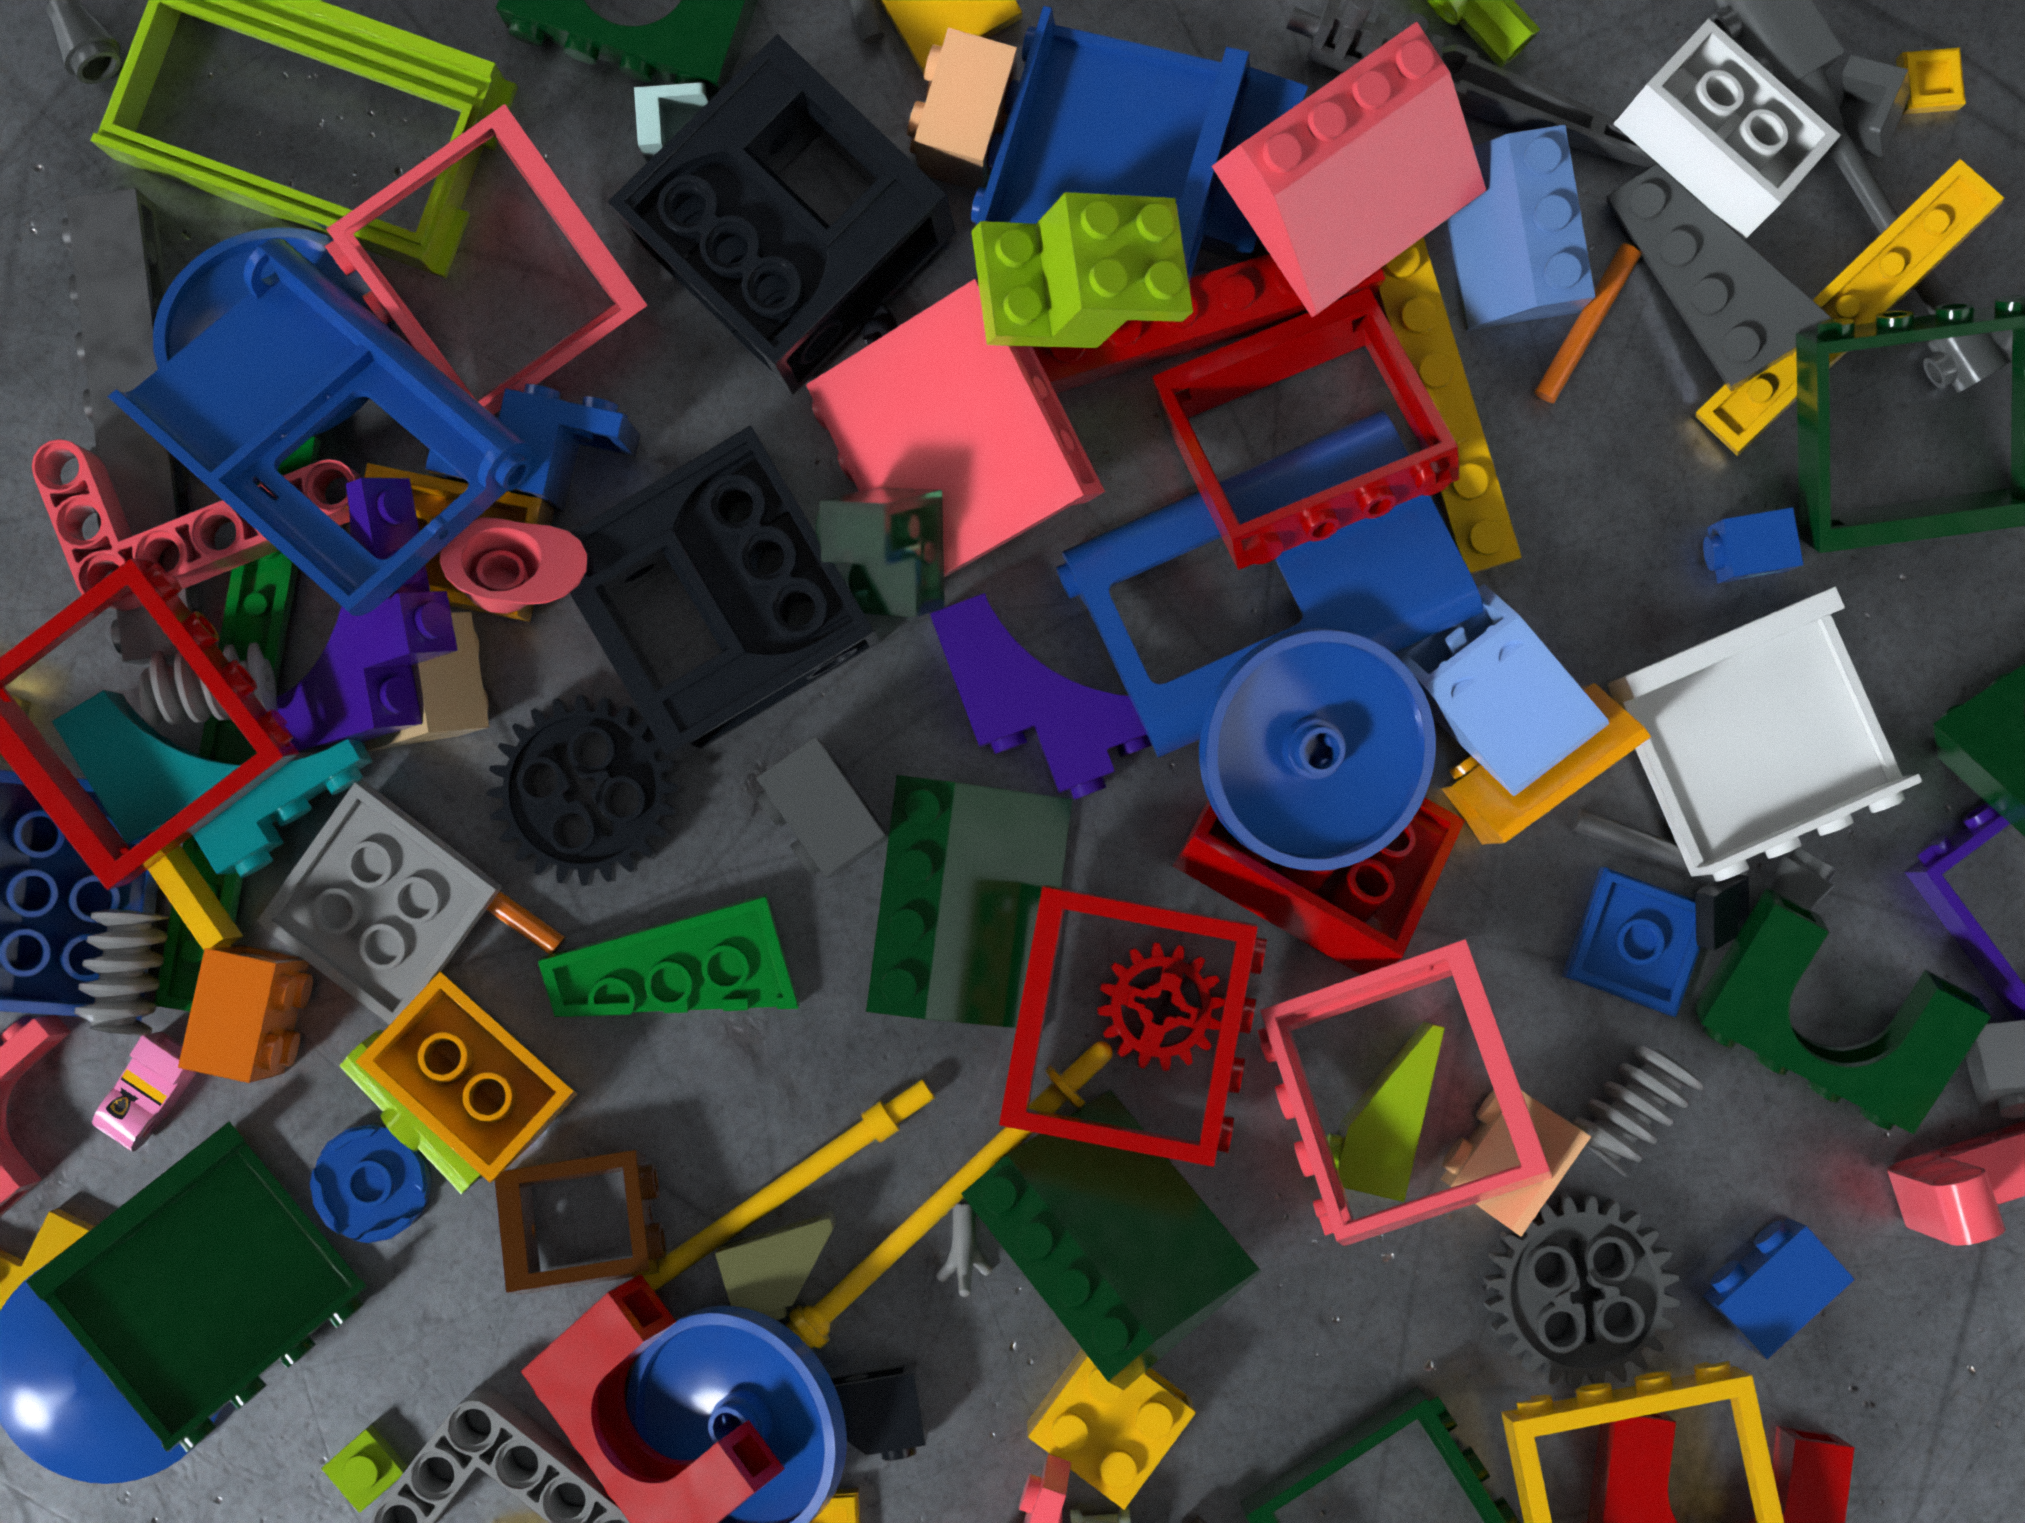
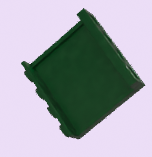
[25,1121,367,1452]

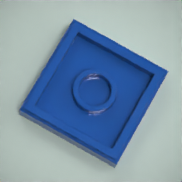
[1561,867,1701,1017]

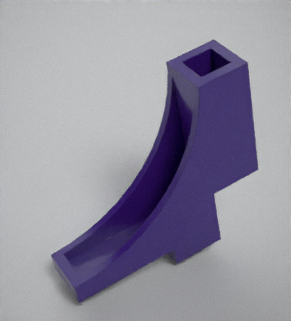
[276,478,458,753]
[930,593,1152,800]

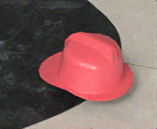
[440,517,588,614]

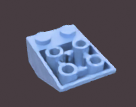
[1393,584,1609,796]

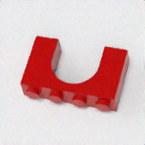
[521,1274,785,1523]
[1587,1412,1855,1523]

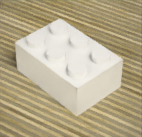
[1614,18,1841,240]

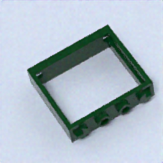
[1796,295,2025,553]
[1240,1386,1520,1523]

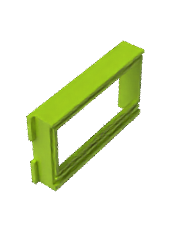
[90,0,518,279]

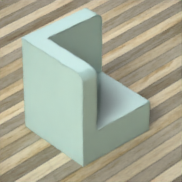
[634,83,711,162]

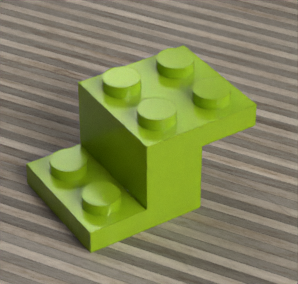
[971,192,1193,348]

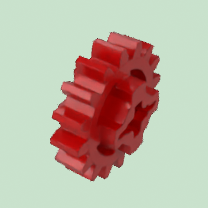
[1096,942,1225,1071]

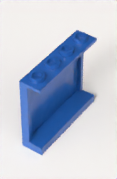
[971,6,1250,283]

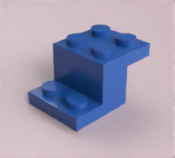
[425,384,641,512]

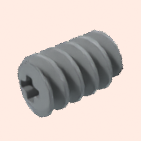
[139,642,277,726]
[74,909,170,1036]
[1572,1046,1704,1177]

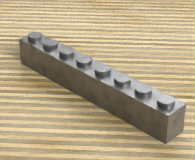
[61,188,207,667]

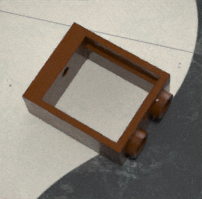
[495,1150,667,1295]

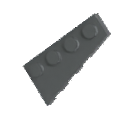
[1606,164,1833,391]

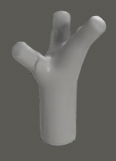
[936,1204,993,1297]

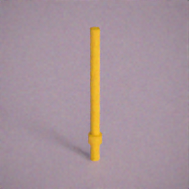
[633,1079,936,1292]

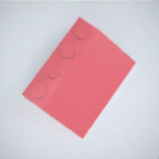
[1211,22,1486,317]

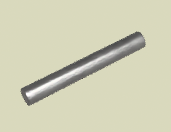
[1572,808,1747,881]

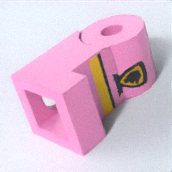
[92,1031,197,1152]

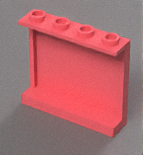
[806,279,1105,594]

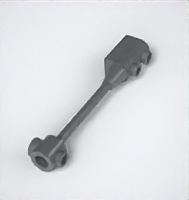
[1711,0,2012,393]

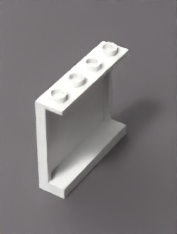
[1606,586,1922,882]

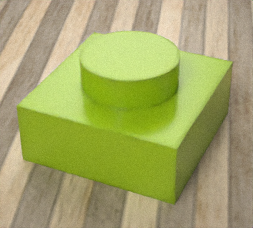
[321,1424,408,1513]

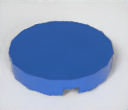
[310,1123,432,1243]

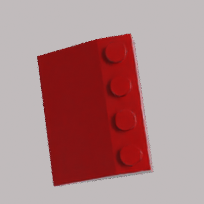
[1172,798,1465,975]

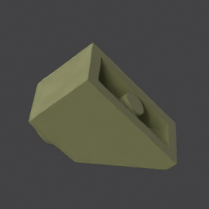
[715,1210,837,1320]

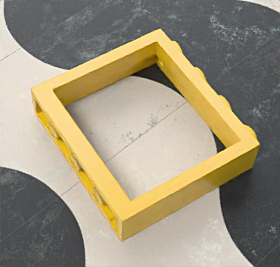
[1501,1361,1784,1523]

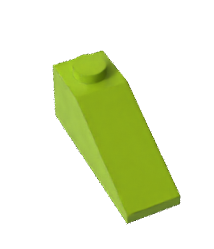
[1327,1021,1445,1202]

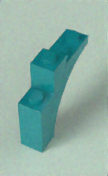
[52,690,373,878]

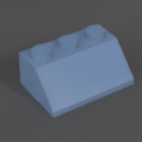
[1447,125,1595,331]

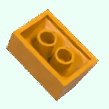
[1441,683,1651,845]
[355,972,578,1183]

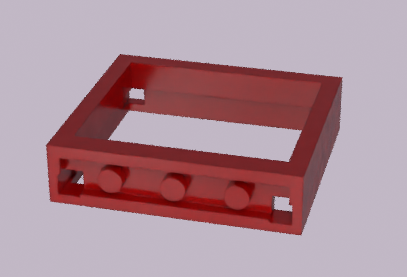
[1152,288,1459,570]
[0,558,300,890]
[999,885,1267,1167]

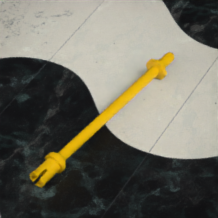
[785,1041,1113,1349]

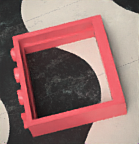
[325,104,648,415]
[1257,939,1553,1246]

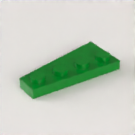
[538,893,799,1017]

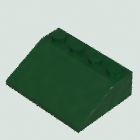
[866,775,1072,1029]
[961,1090,1262,1390]

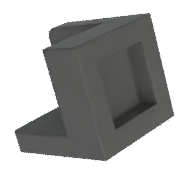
[1839,55,1910,158]

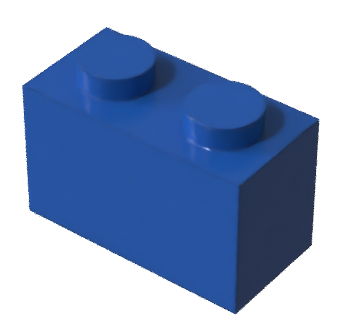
[1702,1218,1855,1360]

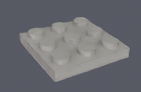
[256,780,503,1025]

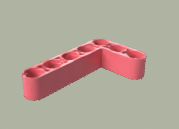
[32,439,364,611]
[1887,1121,2025,1246]

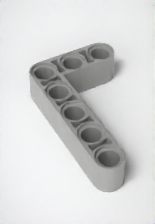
[371,1389,630,1523]

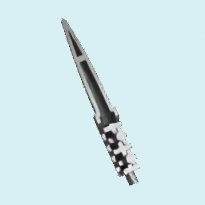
[1286,0,1667,172]

